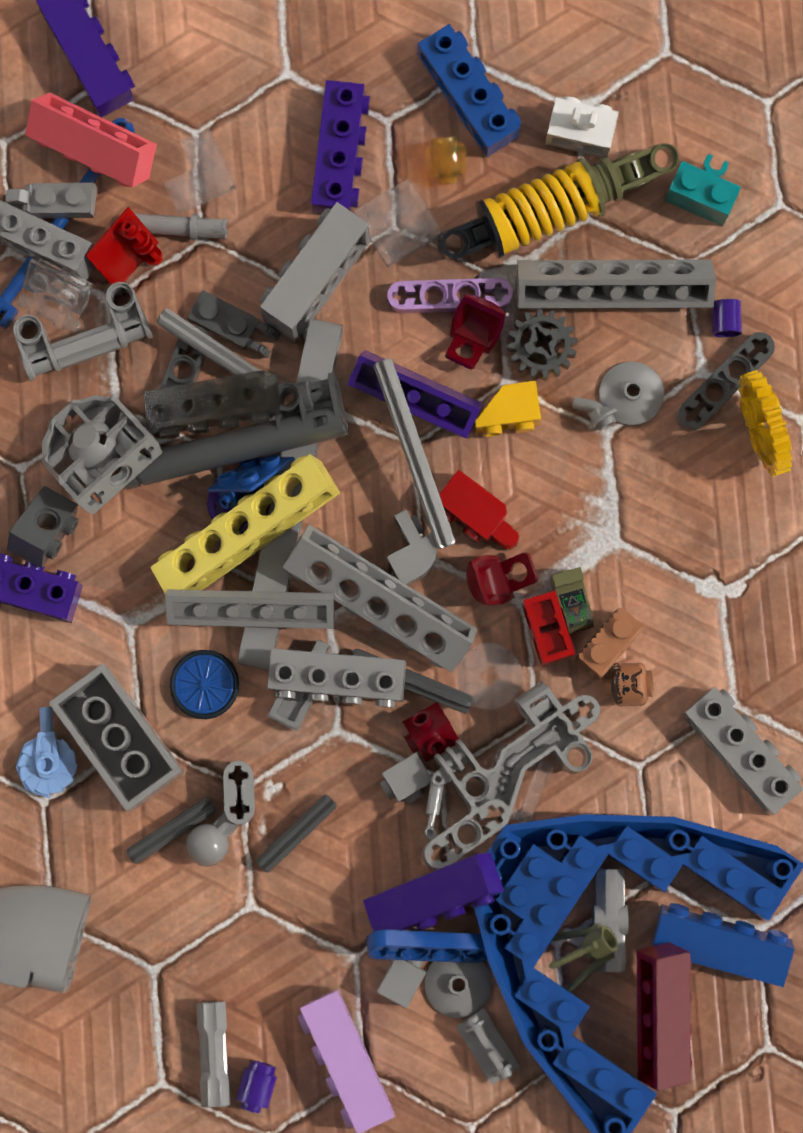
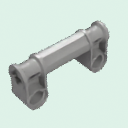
[13,282,153,381]

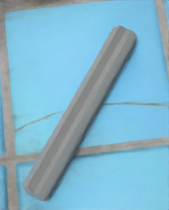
[157,308,272,393]

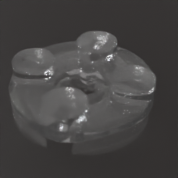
[456,643,523,710]

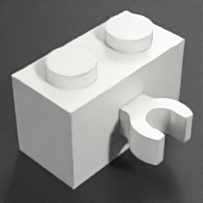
[545,97,619,158]

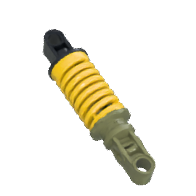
[437,143,679,259]

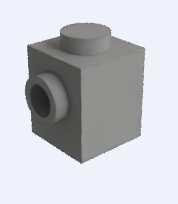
[380,753,431,804]

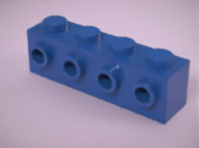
[417,23,521,157]
[651,903,795,987]

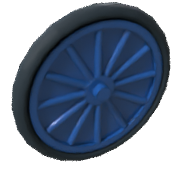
[170,650,240,719]

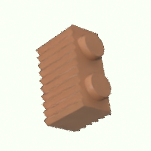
[576,608,645,680]

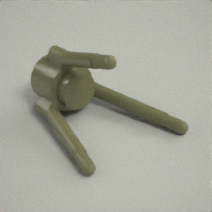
[549,923,618,992]

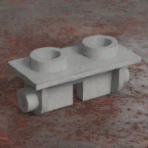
[456,1008,520,1085]

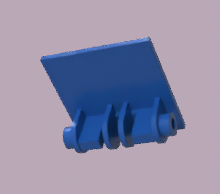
[207,454,295,509]

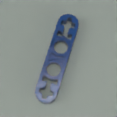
[366,930,488,963]

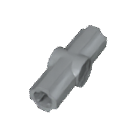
[592,869,629,972]

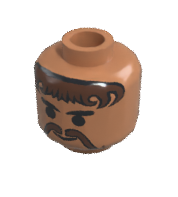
[604,663,653,707]

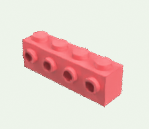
[25,93,157,188]

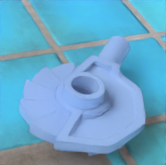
[16,707,78,798]

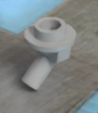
[572,397,618,431]

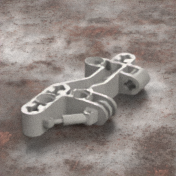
[422,681,600,870]

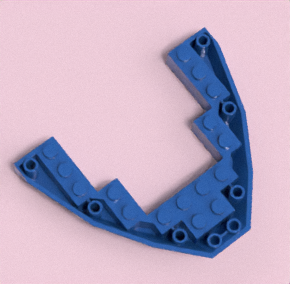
[473,814,803,1133]

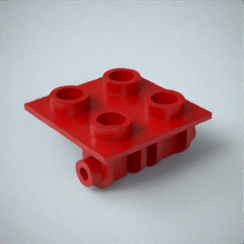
[85,207,163,285]

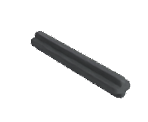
[351,648,473,714]

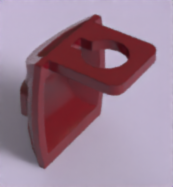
[445,294,506,370]
[466,552,538,606]

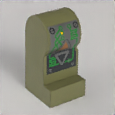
[550,567,594,634]

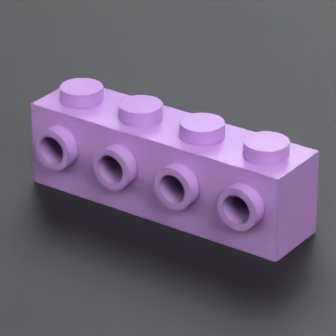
[297,988,395,1133]

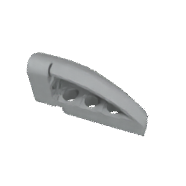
[0,885,91,994]

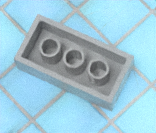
[259,202,370,344]
[49,663,185,812]

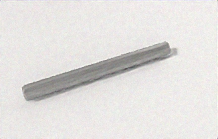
[374,359,455,549]

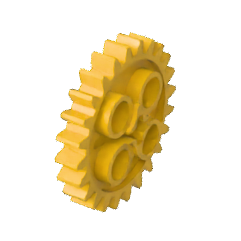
[738,370,793,477]

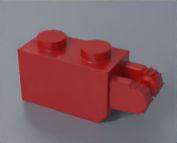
[439,469,520,550]

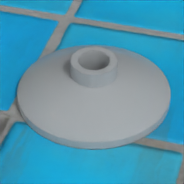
[599,362,664,426]
[425,961,492,1018]

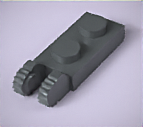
[187,290,281,359]

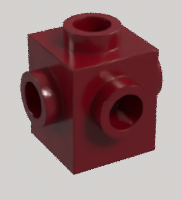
[403,702,459,762]

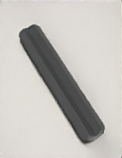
[256,795,337,873]
[127,797,217,864]

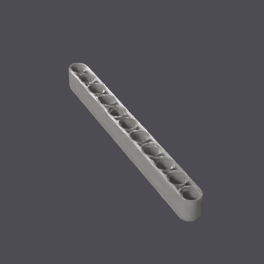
[238,319,343,670]

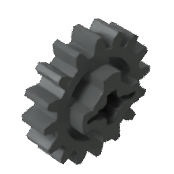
[507,309,578,381]

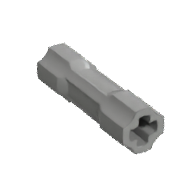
[196,1001,231,1108]

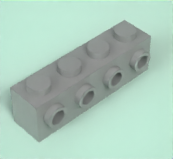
[267,648,407,708]
[681,687,803,815]

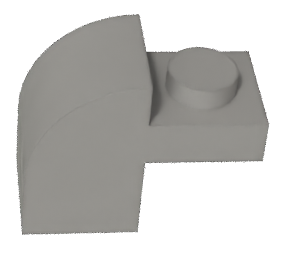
[387,510,437,586]

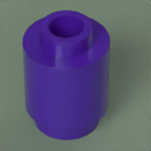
[236,1060,277,1113]

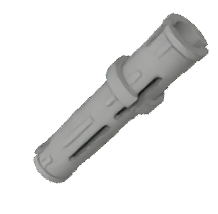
[134,212,228,240]

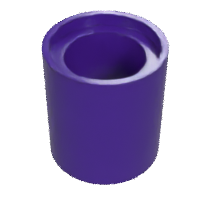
[712,299,742,337]

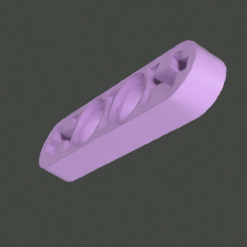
[387,278,513,313]

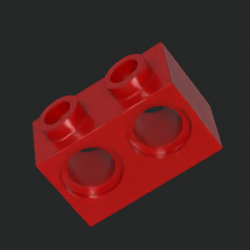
[521,590,575,667]

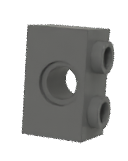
[7,486,79,568]

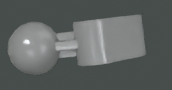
[186,761,255,867]

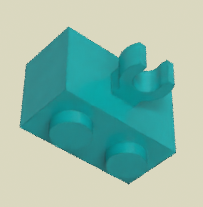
[664,154,741,226]

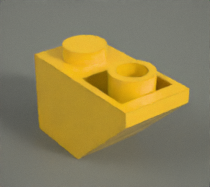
[474,381,541,437]

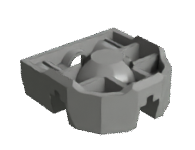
[42,395,162,515]

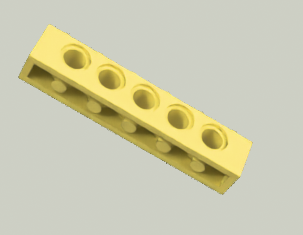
[150,454,340,594]

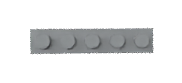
[165,589,334,629]

